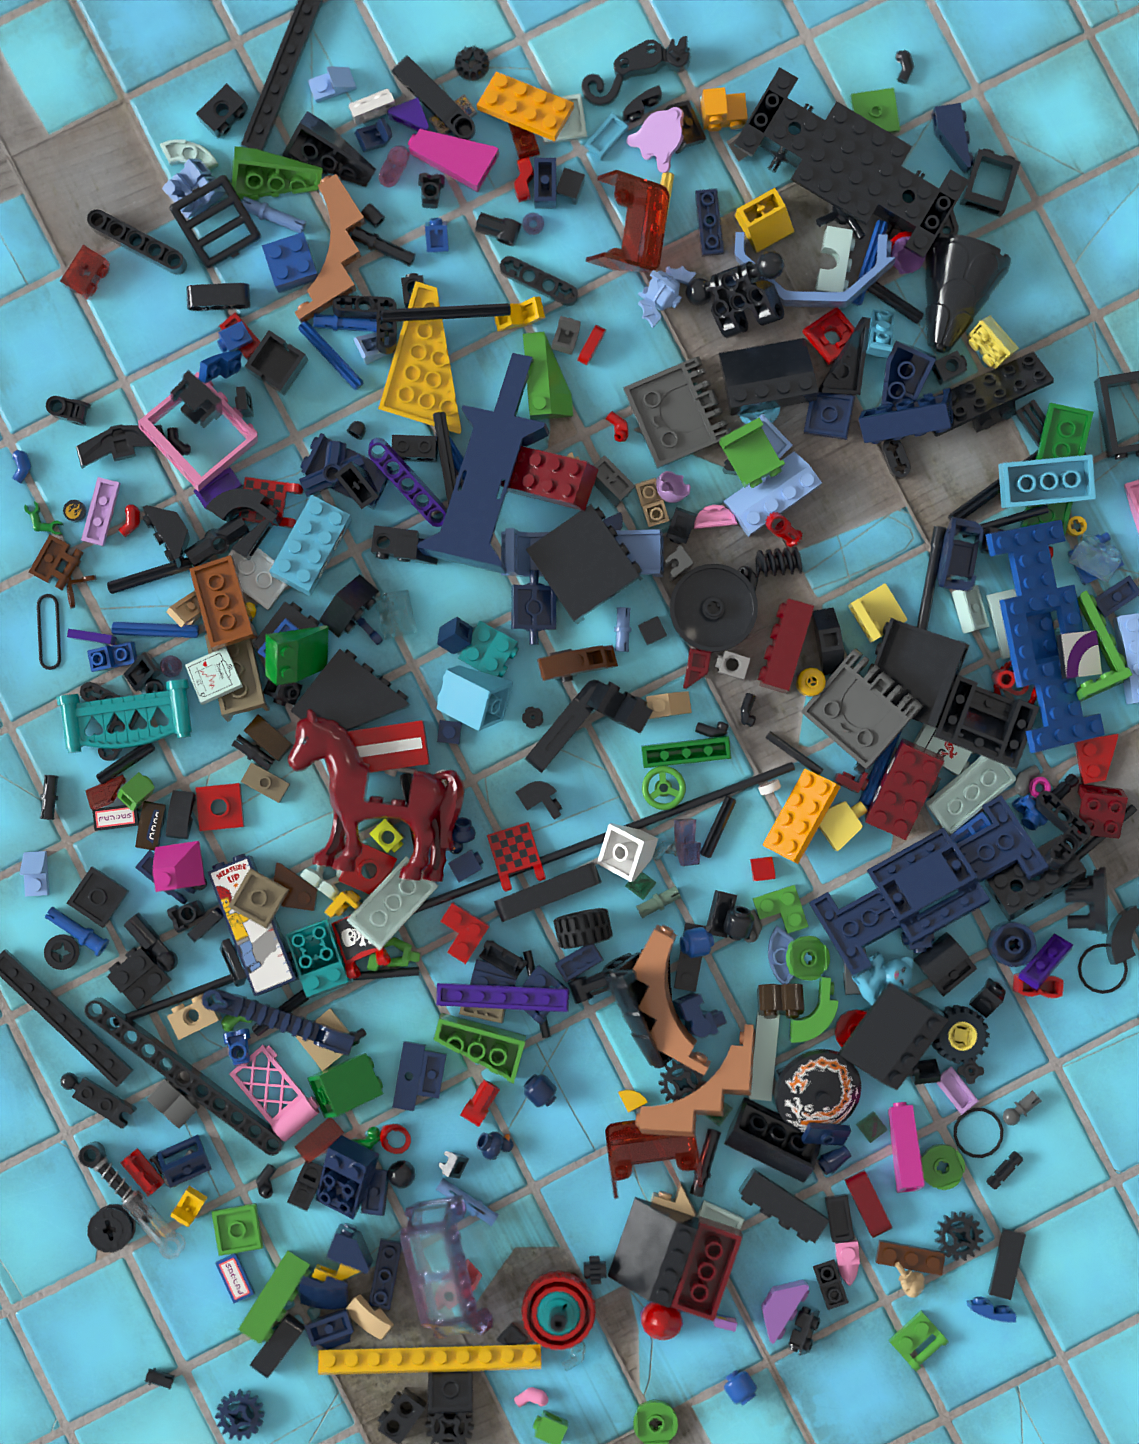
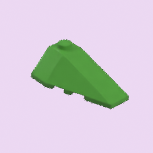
[523,332,573,420]

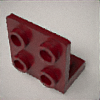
[1077,784,1128,839]

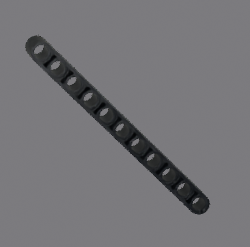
[85,997,285,1156]

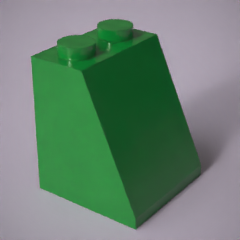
[307,1053,384,1118]

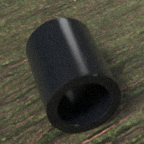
[361,203,385,228]

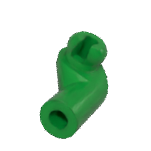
[352,1127,380,1149]

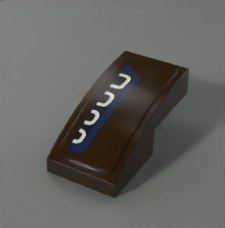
[135,801,166,851]

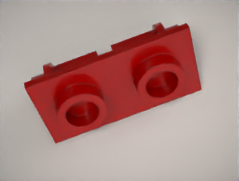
[120,1148,164,1197]

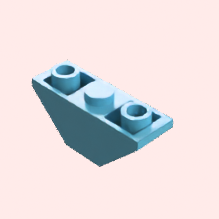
[866,309,894,358]

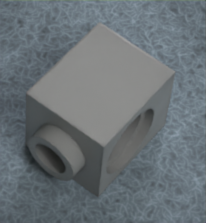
[715,651,751,681]

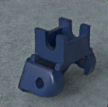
[937,517,985,591]

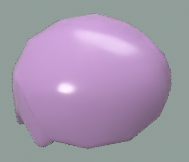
[656,471,691,503]

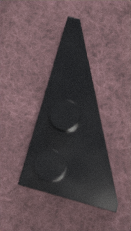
[819,317,871,395]

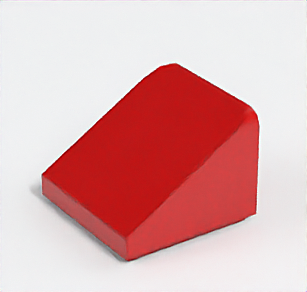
[750,857,776,881]

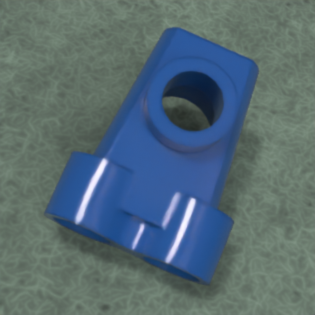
[1012,795,1048,831]
[223,1028,251,1066]

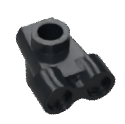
[418,173,445,209]
[167,900,206,933]

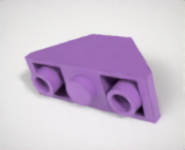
[761,1280,809,1344]

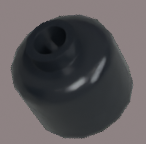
[723,906,755,941]

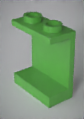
[719,417,785,488]

